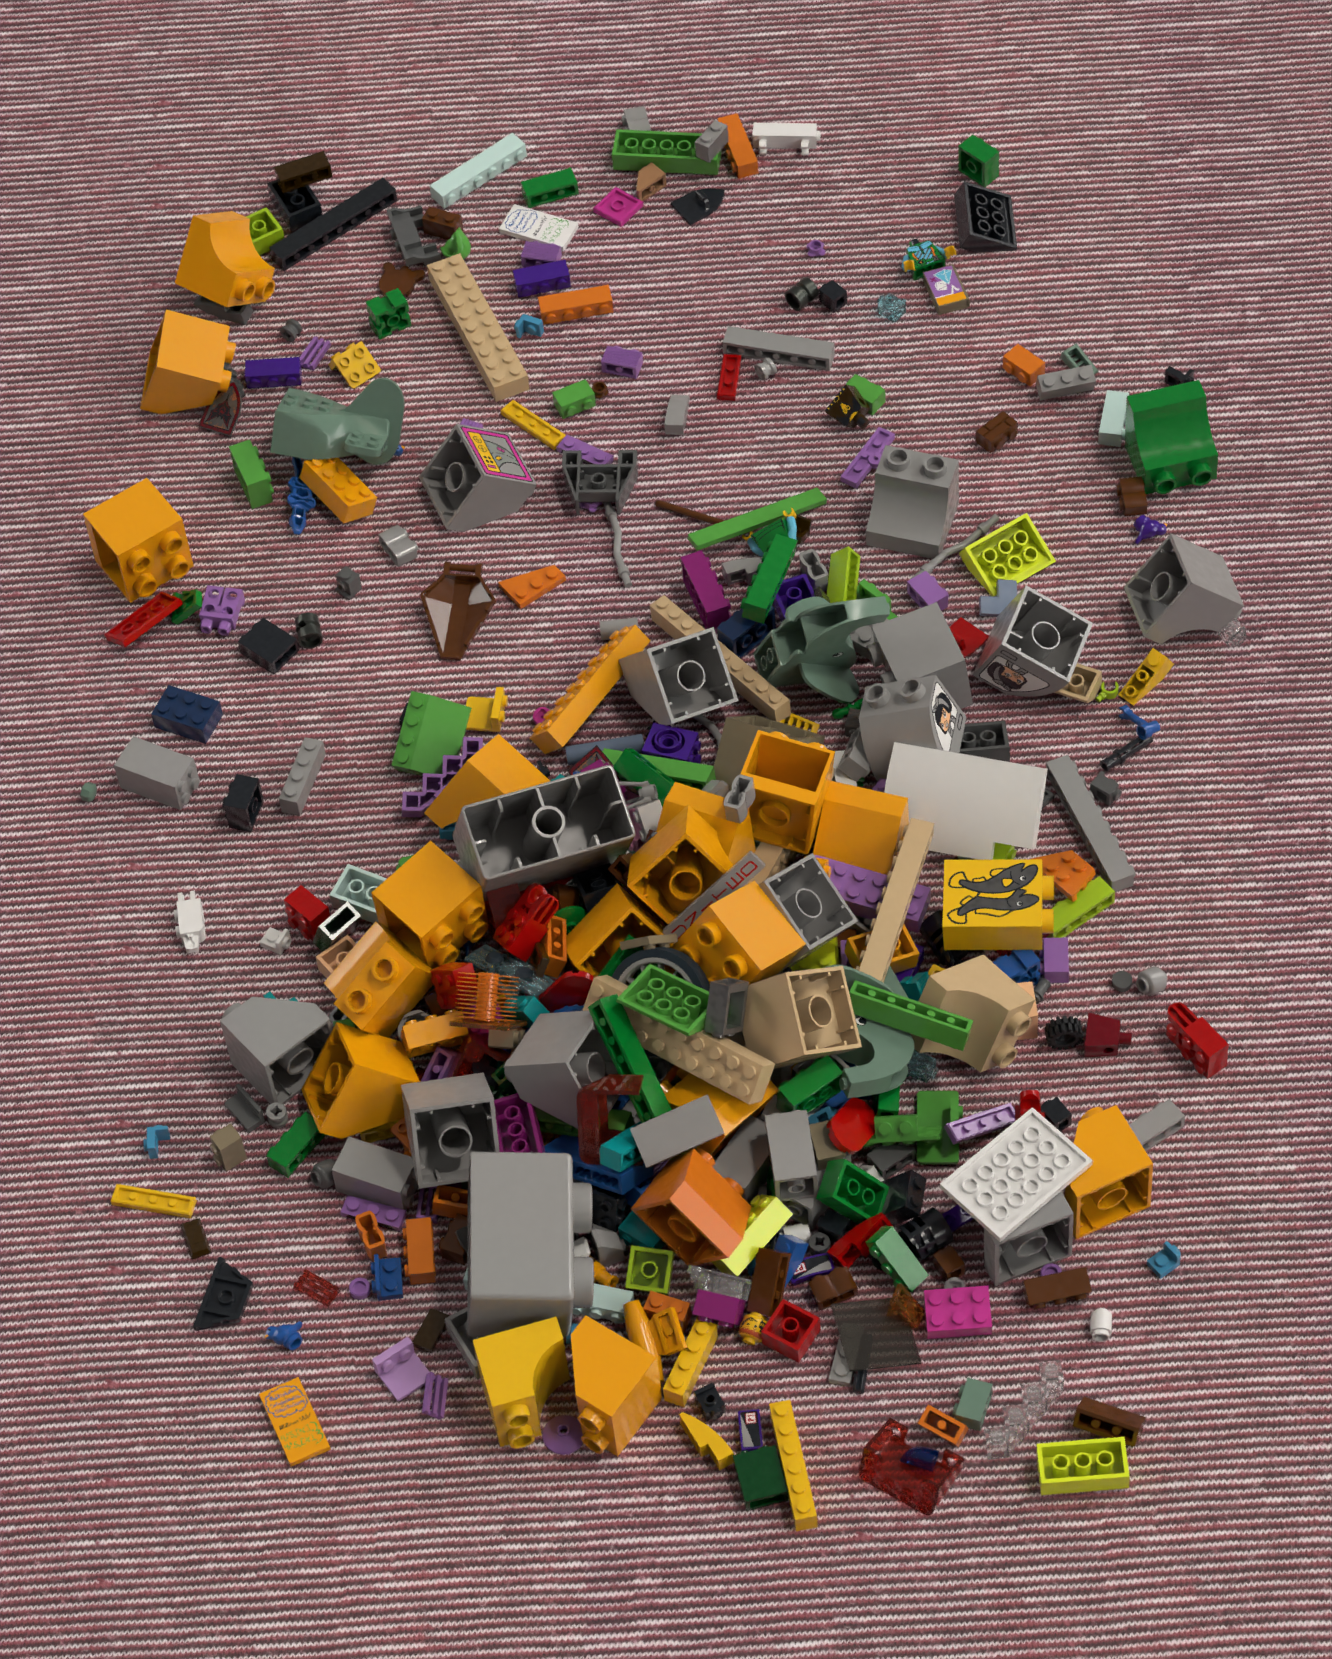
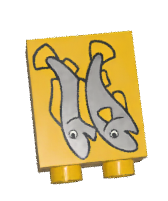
[942,859,1054,950]

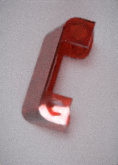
[859,1418,965,1515]

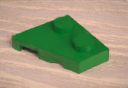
[172,589,202,625]

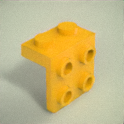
[328,341,381,389]
[466,687,508,732]

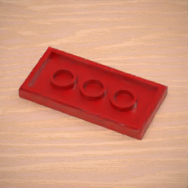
[104,592,183,647]

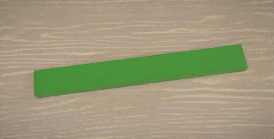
[687,488,827,551]

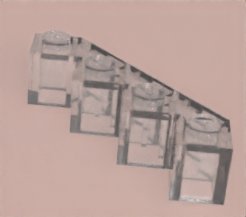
[984,1360,1064,1460]

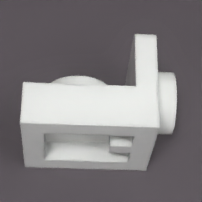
[260,927,291,955]

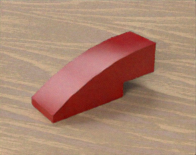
[827,1213,893,1268]

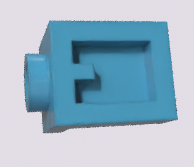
[514,314,544,338]
[1147,1241,1181,1279]

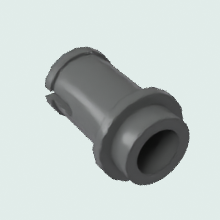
[1034,978,1051,1004]

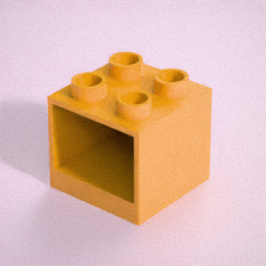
[83,478,194,603]
[741,730,835,855]
[371,840,488,969]
[671,880,806,985]

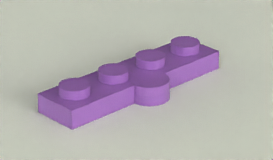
[840,427,895,488]

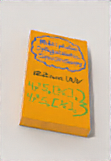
[259,1377,331,1467]

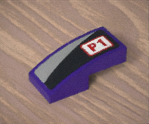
[791,1253,835,1286]
[738,1409,763,1452]

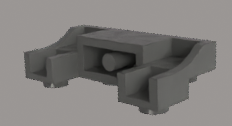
[387,205,441,267]

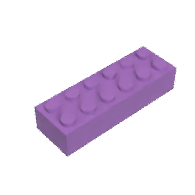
[815,854,931,933]

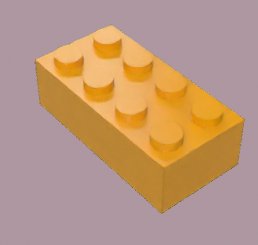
[300,457,378,524]

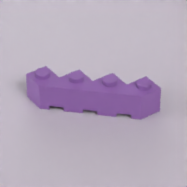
[402,737,483,817]

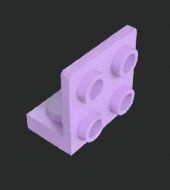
[372,1337,429,1401]

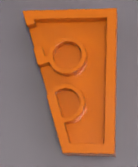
[498,565,566,609]

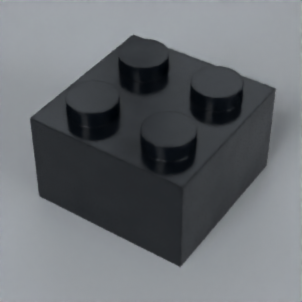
[222,774,264,832]

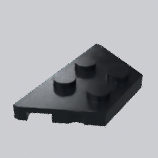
[193,1257,254,1331]

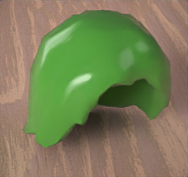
[440,227,472,260]

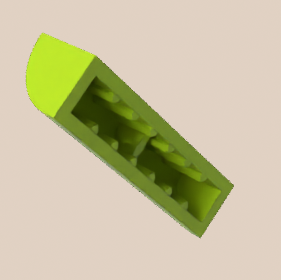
[826,546,860,603]

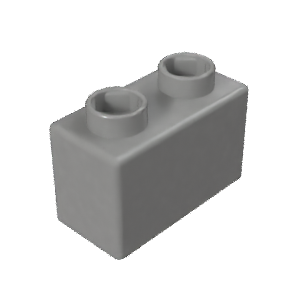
[452,765,636,902]
[467,1152,594,1337]

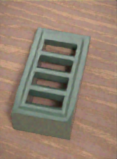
[1060,343,1098,375]

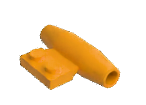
[623,1300,687,1384]

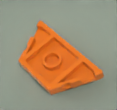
[1031,850,1096,902]

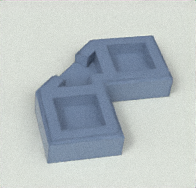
[979,579,1017,617]

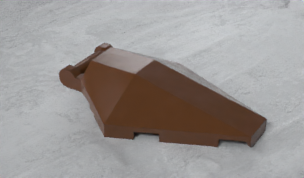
[420,561,496,661]

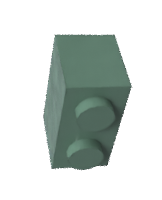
[952,1377,993,1431]

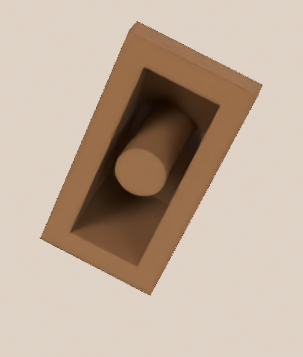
[636,162,667,201]

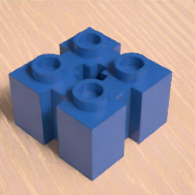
[993,950,1041,986]

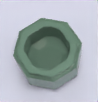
[80,782,97,802]

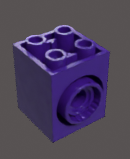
[641,723,702,764]

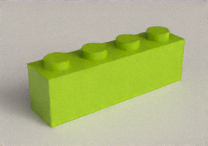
[1043,876,1115,938]

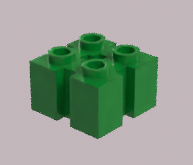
[366,288,412,340]

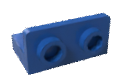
[371,1254,404,1301]

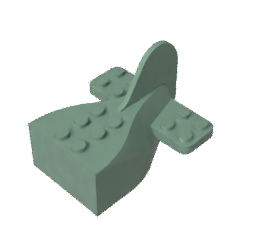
[270,378,405,465]

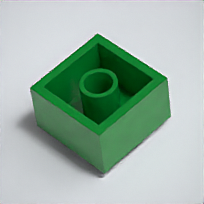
[958,134,999,187]

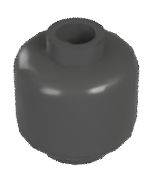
[310,1159,335,1189]

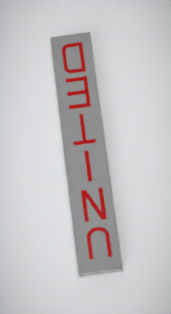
[662,850,765,939]

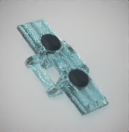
[465,944,555,998]

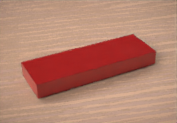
[717,354,742,401]

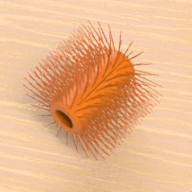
[454,972,519,1021]

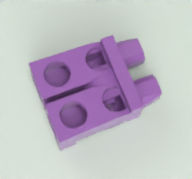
[199,585,245,636]

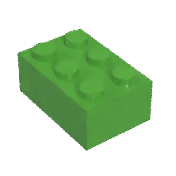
[229,439,274,509]

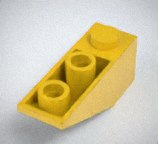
[1118,648,1174,706]

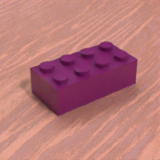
[681,550,731,634]
[494,1093,545,1153]

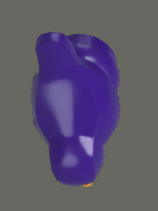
[1133,515,1167,545]

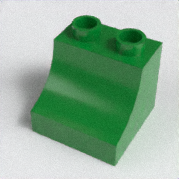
[1125,380,1218,494]

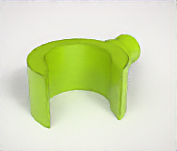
[1095,682,1119,703]

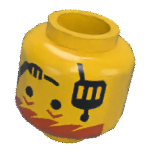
[738,1312,767,1345]

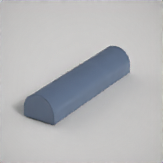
[565,734,644,766]

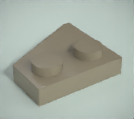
[620,934,678,950]

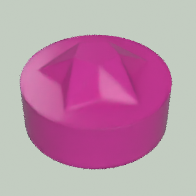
[533,707,549,725]

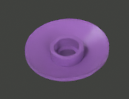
[543,1415,583,1454]

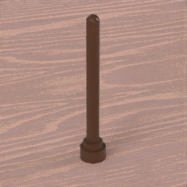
[655,500,731,525]

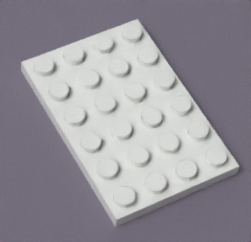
[940,1107,1093,1242]

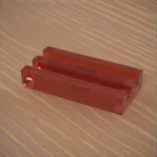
[293,1269,340,1307]

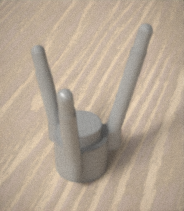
[619,781,658,810]

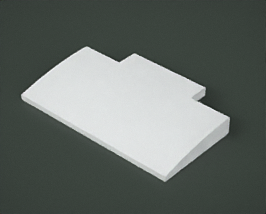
[884,742,1048,860]

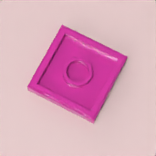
[593,187,643,227]

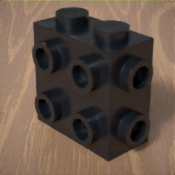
[584,1182,627,1232]

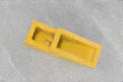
[679,1412,734,1471]

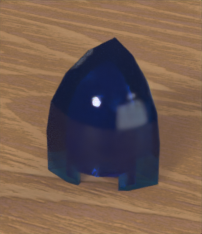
[900,1446,940,1472]

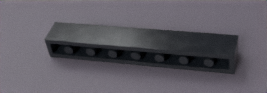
[269,178,397,271]

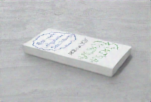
[499,204,579,252]

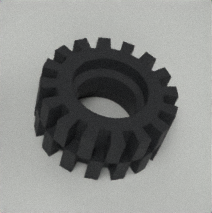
[1044,1016,1084,1050]

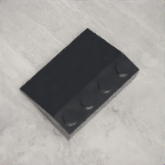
[954,181,1017,253]

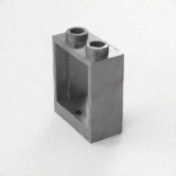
[704,978,749,1038]

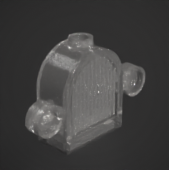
[687,1265,752,1301]

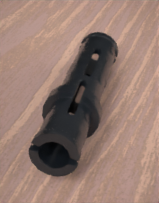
[1100,736,1153,772]

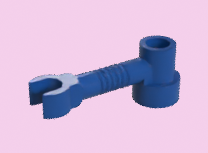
[1118,705,1160,740]

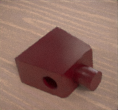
[1084,1013,1132,1057]

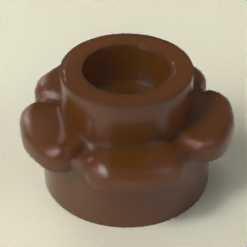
[592,381,609,398]

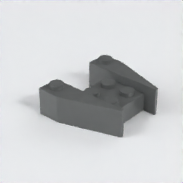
[562,450,639,515]

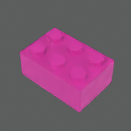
[924,1286,992,1339]

